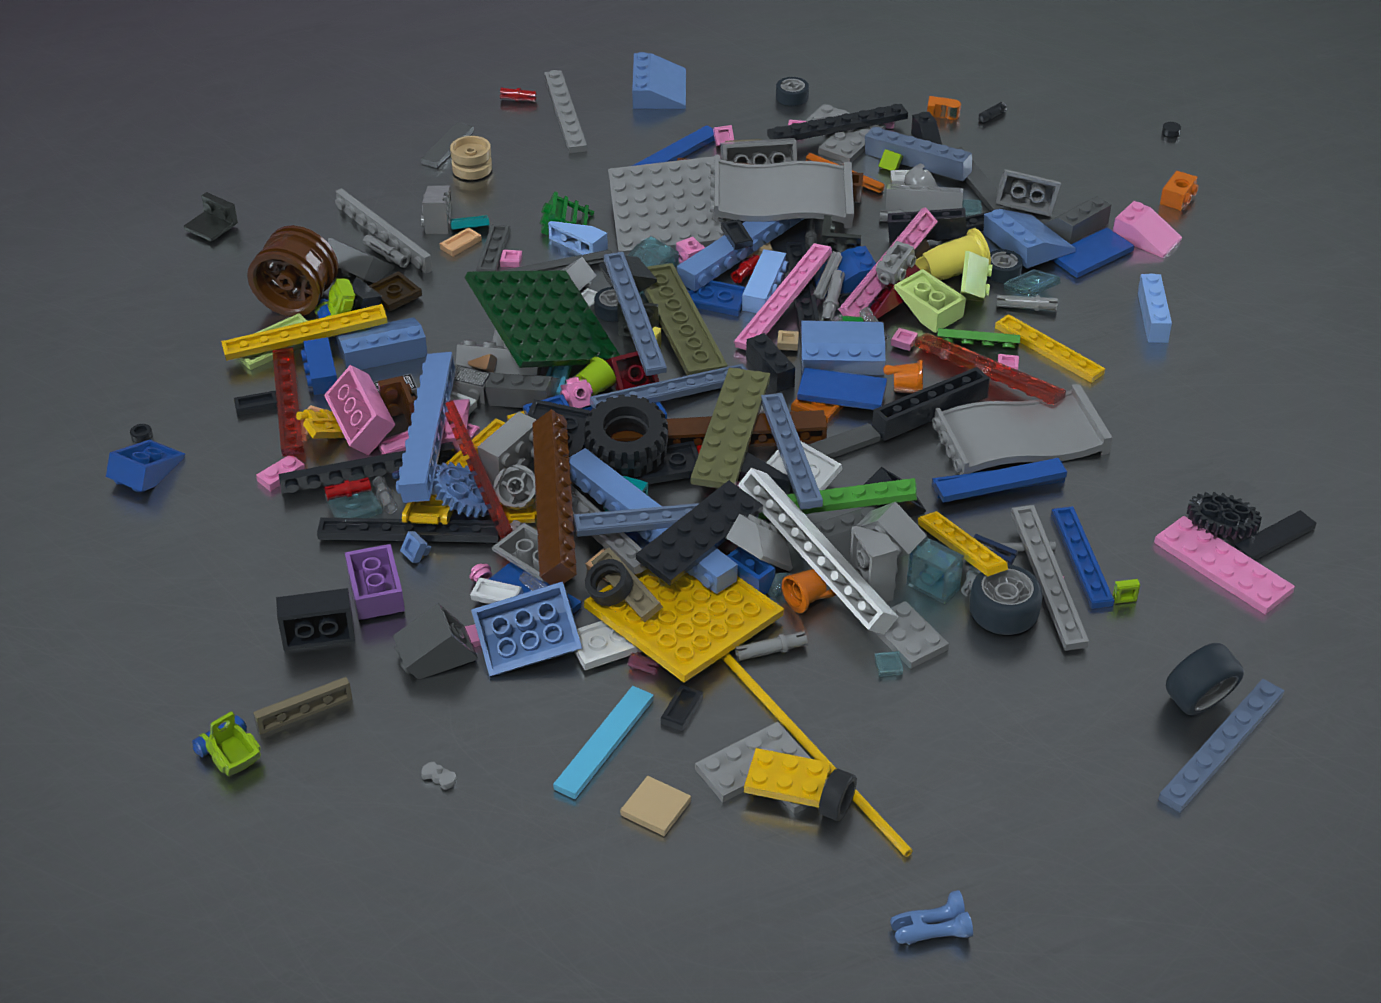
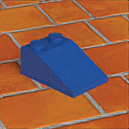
[812,246,876,297]
[106,440,185,492]

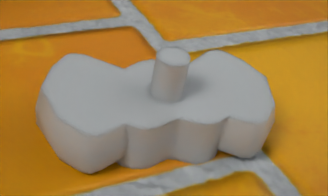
[421,762,457,790]

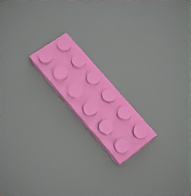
[1154,516,1295,615]

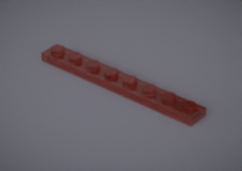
[914,333,1066,405]
[272,347,304,456]
[444,400,513,539]

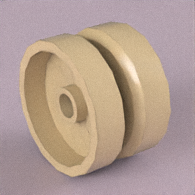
[450,136,492,180]

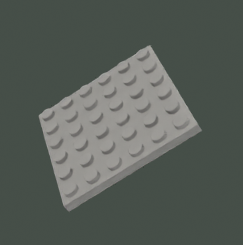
[608,156,731,256]

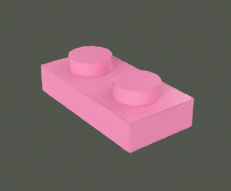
[256,454,305,491]

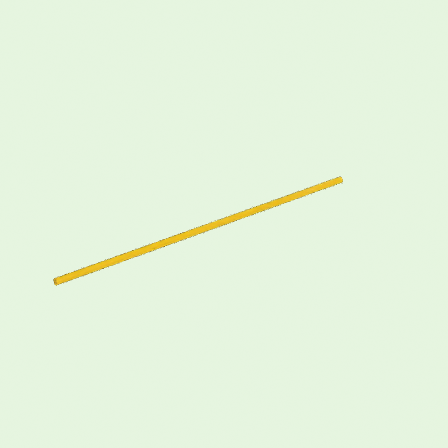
[721,653,913,857]

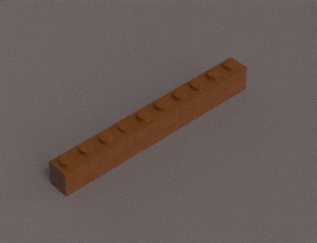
[532,409,577,585]
[611,410,827,449]

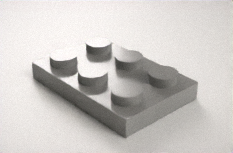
[874,601,949,669]

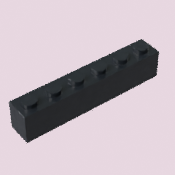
[872,367,990,441]

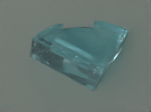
[768,573,791,598]

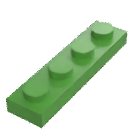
[937,328,1020,348]

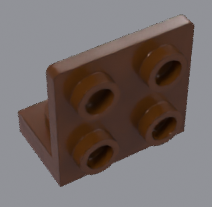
[378,376,416,426]

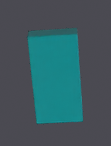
[450,215,490,229]

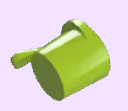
[566,357,616,397]

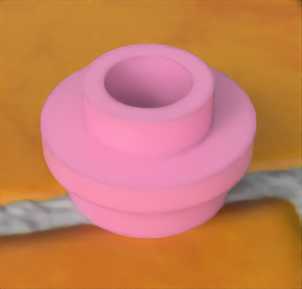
[469,563,492,583]

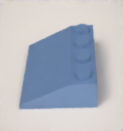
[632,52,686,109]
[984,209,1076,268]
[335,317,427,370]
[801,321,886,375]
[471,582,582,677]

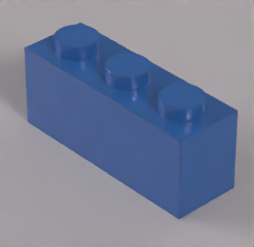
[301,337,337,395]

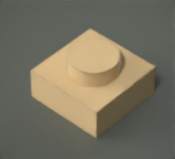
[777,330,799,351]

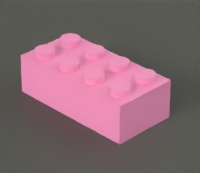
[324,365,395,455]

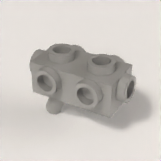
[876,241,916,285]

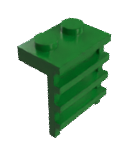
[540,191,594,235]

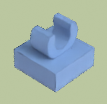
[400,531,431,563]

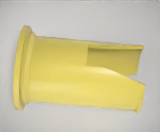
[915,228,991,280]

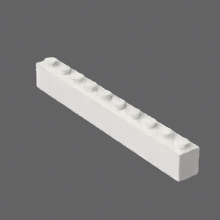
[738,468,898,635]

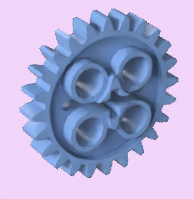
[431,462,498,518]

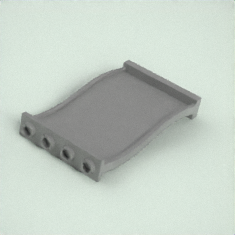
[710,154,854,228]
[932,384,1113,475]

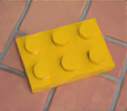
[744,748,830,808]

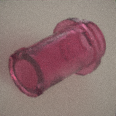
[628,652,660,675]

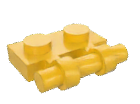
[296,409,345,439]

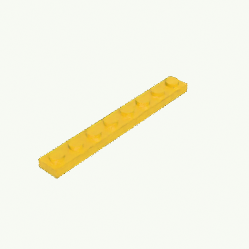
[221,304,388,361]

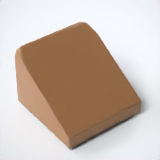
[468,354,497,373]

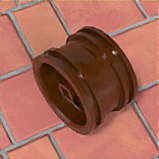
[247,225,339,317]

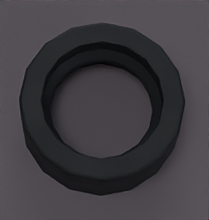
[585,559,633,606]
[819,769,857,821]

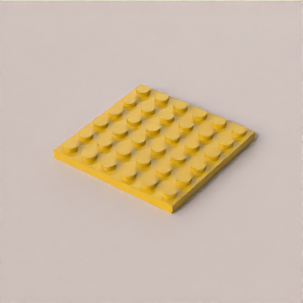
[584,569,784,682]

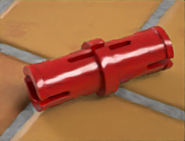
[500,87,537,102]
[731,254,760,283]
[324,477,371,501]

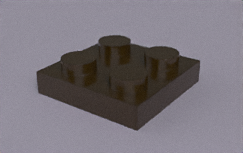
[369,271,422,311]

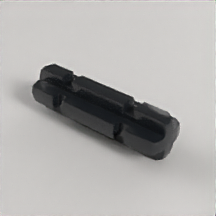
[978,102,1007,123]

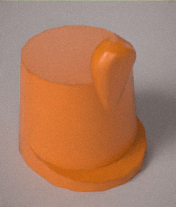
[883,360,923,394]
[782,569,836,613]

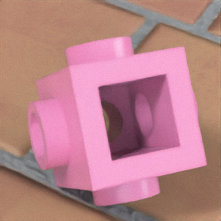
[676,237,705,264]
[560,377,592,408]

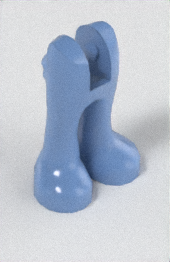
[890,890,973,945]

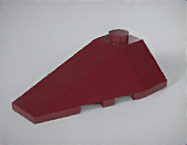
[864,264,920,322]

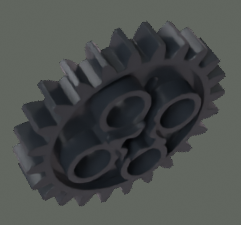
[1186,492,1262,539]

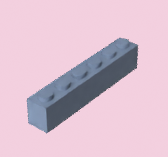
[865,127,972,181]

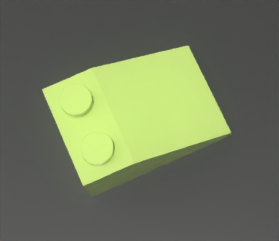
[961,251,992,301]
[894,269,966,333]

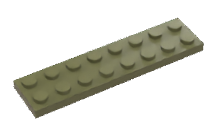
[643,263,728,376]
[691,367,770,488]

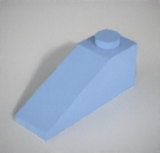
[548,221,608,255]

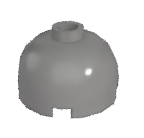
[904,163,938,187]
[493,464,536,511]

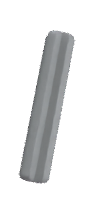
[813,251,842,300]

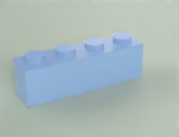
[742,249,789,313]
[1138,273,1172,343]

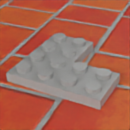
[806,104,886,163]
[695,722,828,814]

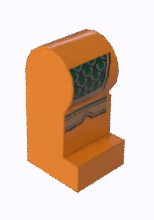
[927,96,961,120]

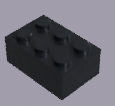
[276,588,355,651]

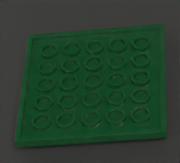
[464,270,620,368]

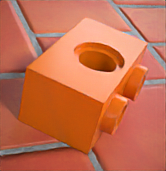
[1160,170,1199,211]

